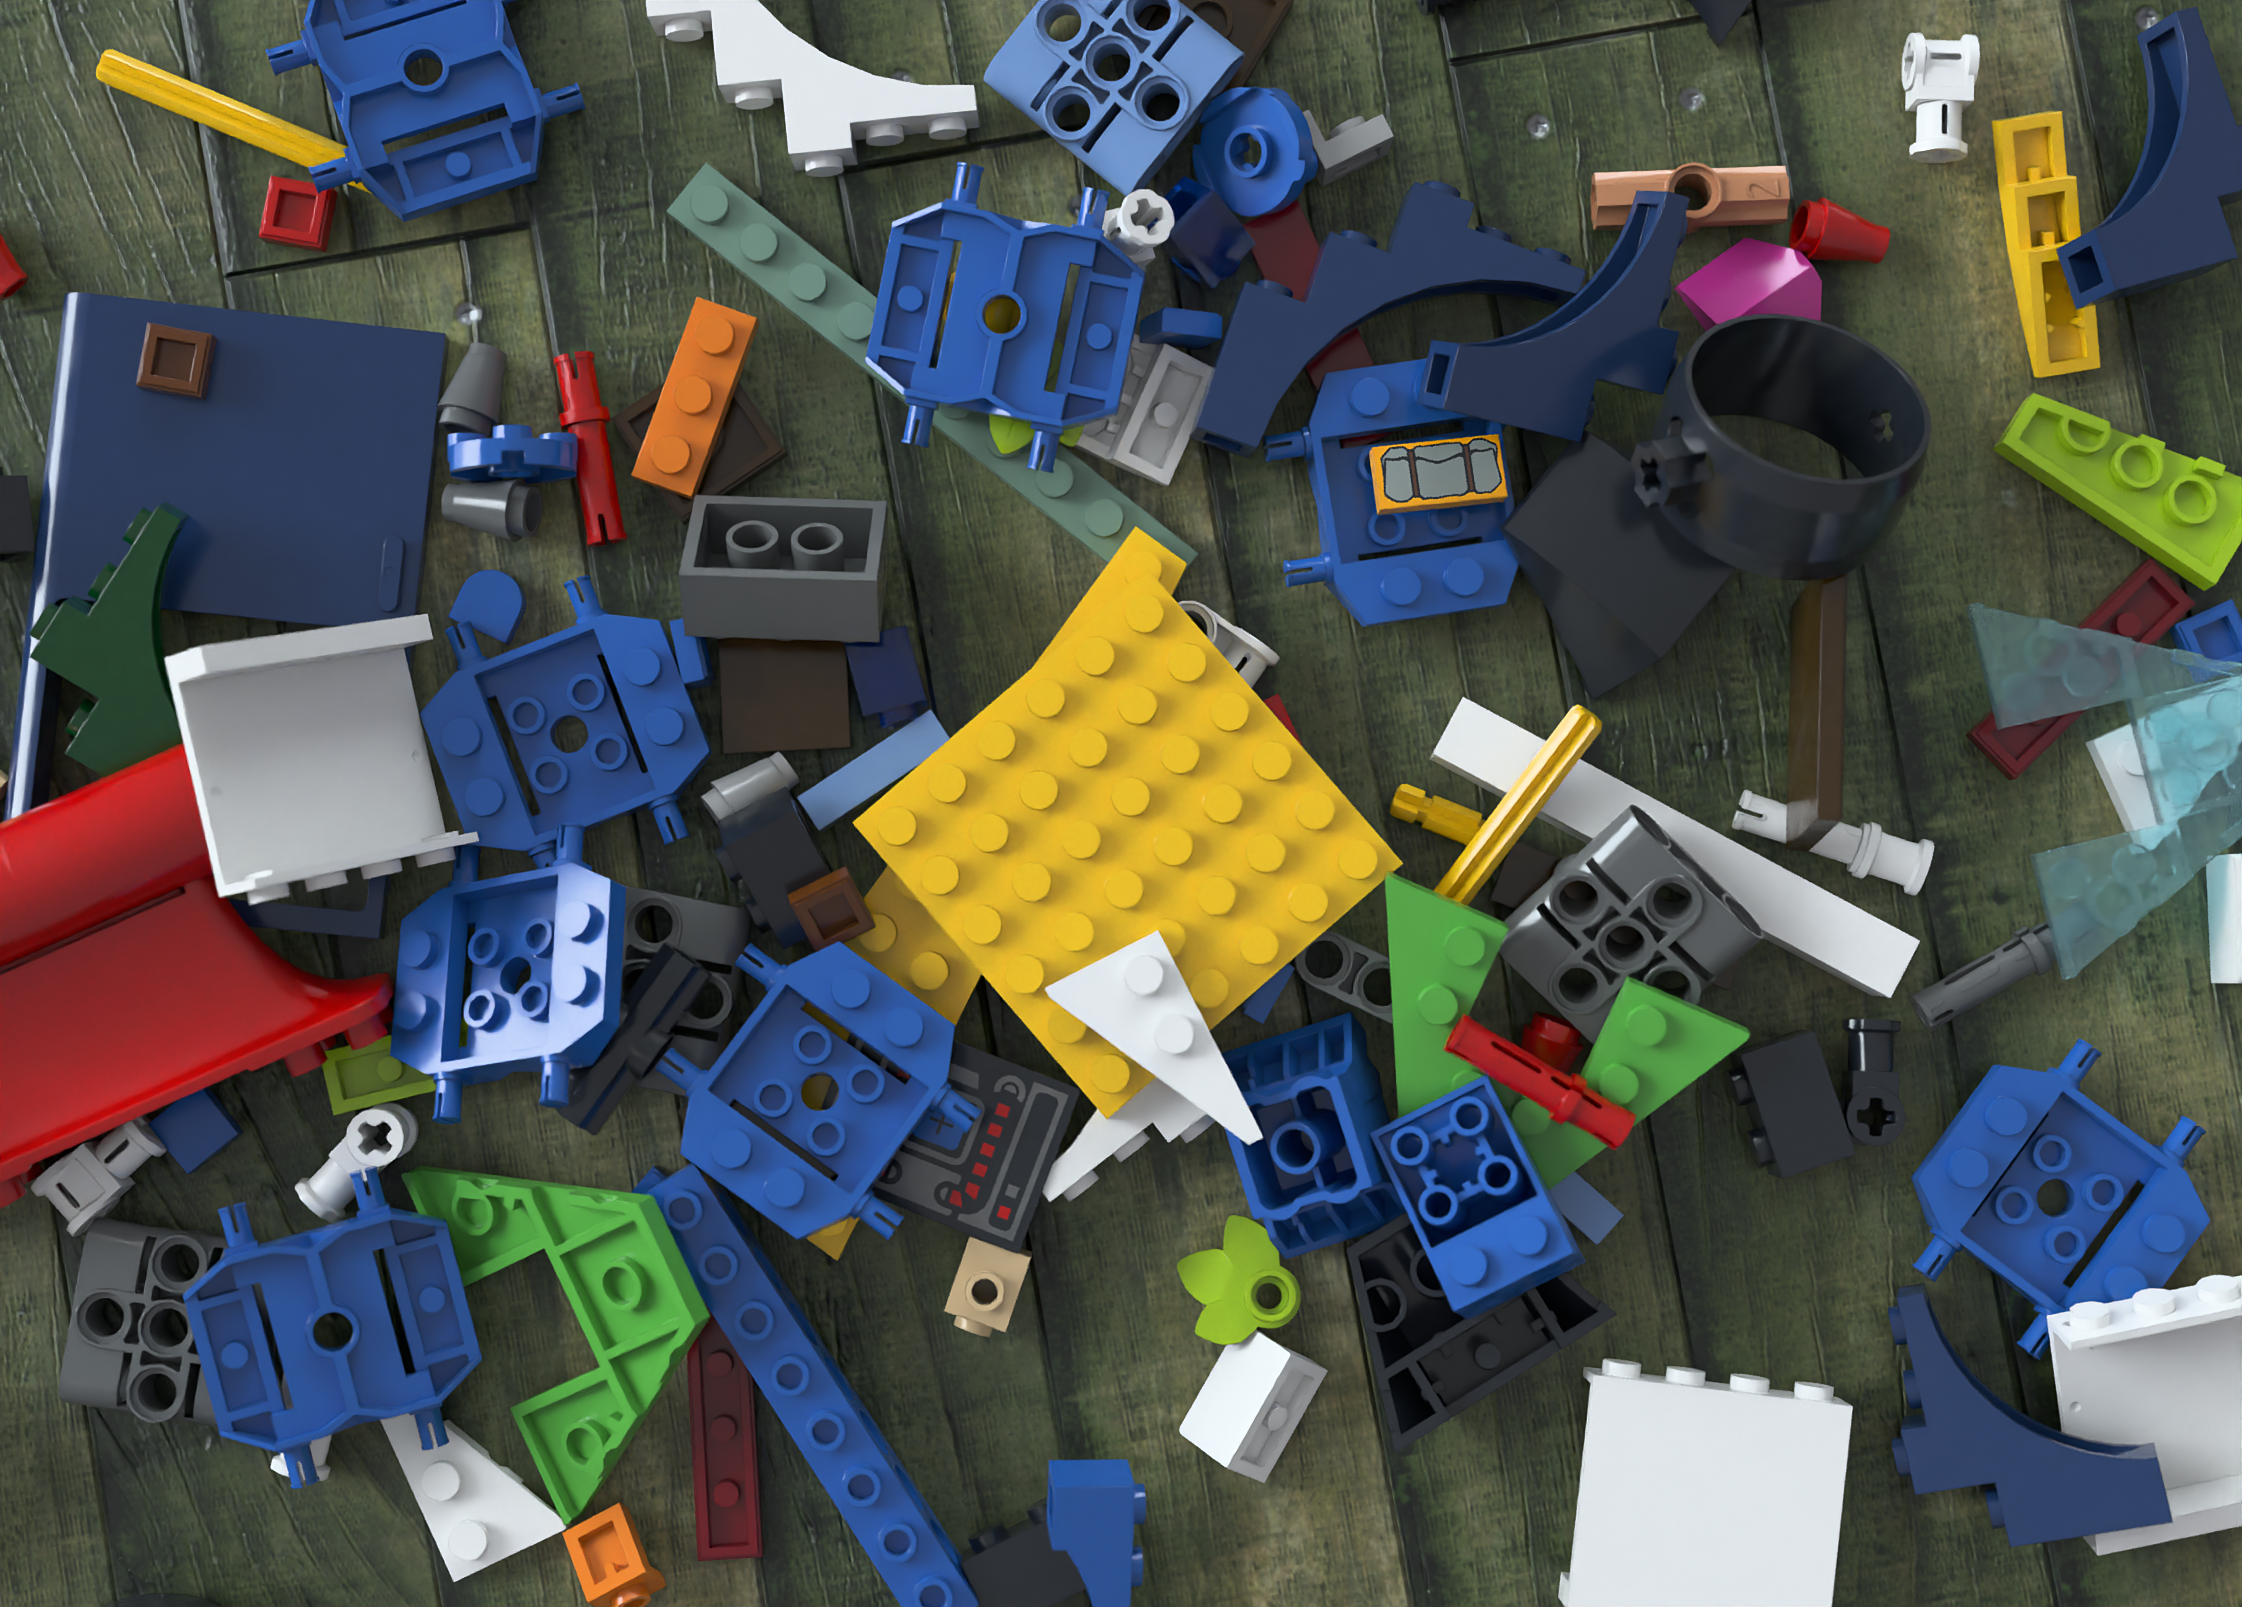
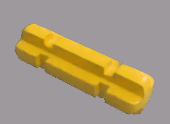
[1389,784,1486,846]

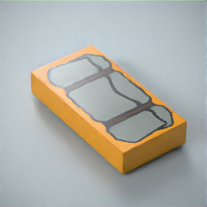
[1369,434,1507,515]

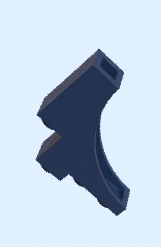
[2056,7,2242,310]
[1416,191,1690,442]
[1888,1283,2173,1547]

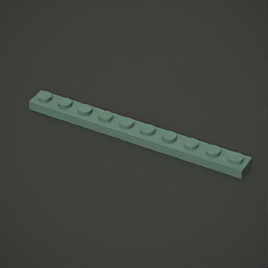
[667,163,1198,573]

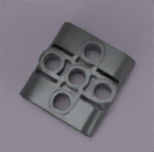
[1498,804,1764,1045]
[569,885,753,1096]
[59,1217,278,1427]

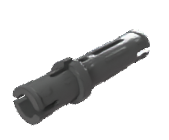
[1909,902,2099,1032]

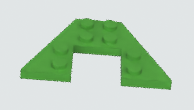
[1385,871,1750,1190]
[401,1166,710,1525]

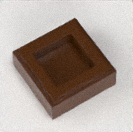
[136,323,217,401]
[787,866,876,952]

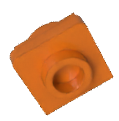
[562,1503,666,1607]

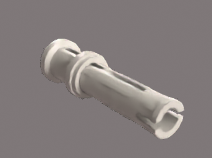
[1732,790,1934,896]

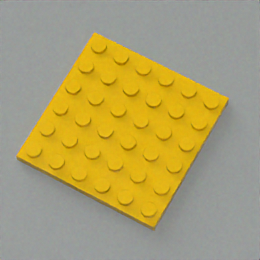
[852,569,1403,1119]

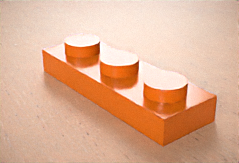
[631,297,759,500]

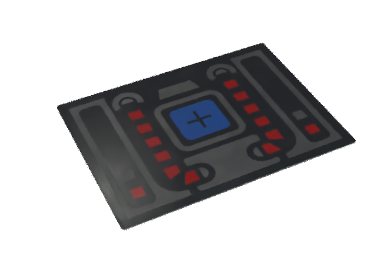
[821,1033,1080,1253]

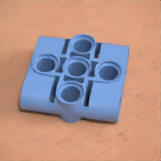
[983,0,1245,196]

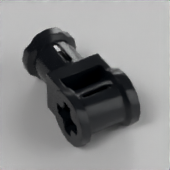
[1839,1019,1906,1146]

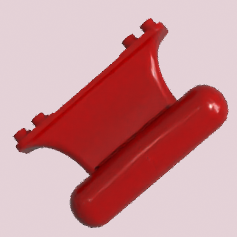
[0,743,396,1208]

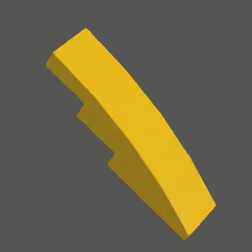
[1991,111,2101,378]

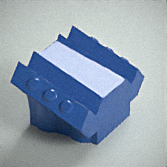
[1221,1012,1407,1260]

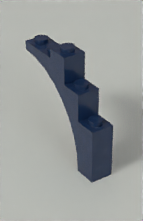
[1189,181,1586,459]

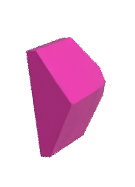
[1675,237,1822,331]

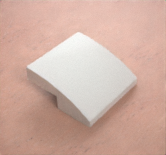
[1074,334,1212,486]

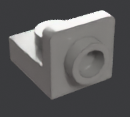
[1302,110,1394,187]

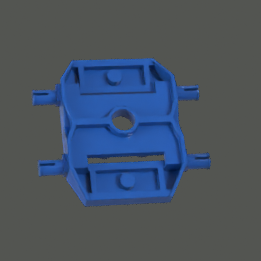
[265,0,586,222]
[865,162,1146,473]
[1263,358,1519,628]
[419,575,713,869]
[390,822,626,1124]
[655,941,983,1241]
[1911,1038,2210,1360]
[183,1166,482,1489]

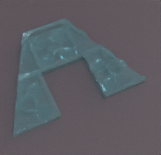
[1966,602,2242,980]

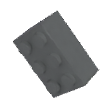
[679,495,889,643]

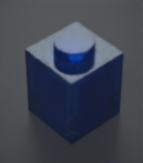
[1147,176,1256,289]
[844,625,929,728]

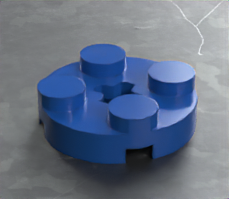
[1193,87,1318,217]
[447,424,578,484]

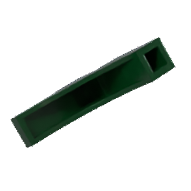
[29,501,190,777]

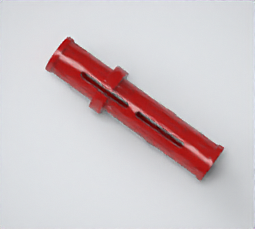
[553,351,628,547]
[1443,1014,1636,1151]

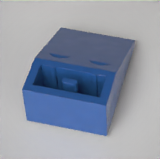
[1370,1075,1585,1320]

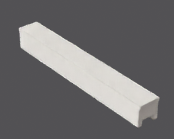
[1430,697,1920,998]

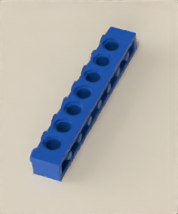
[643,1162,979,1607]

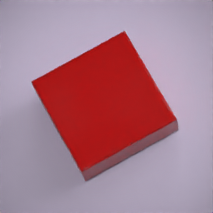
[258,176,338,253]

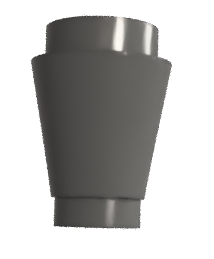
[437,343,507,438]
[441,479,542,542]

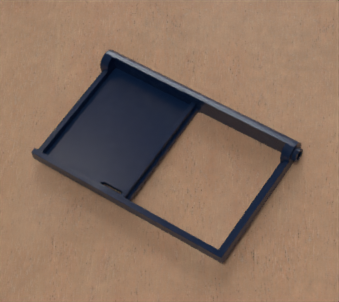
[3,292,449,939]

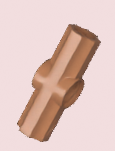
[1590,162,1790,234]

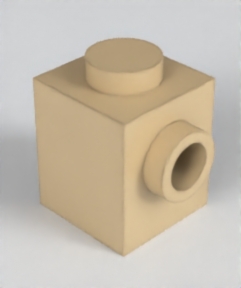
[944,1235,1033,1337]

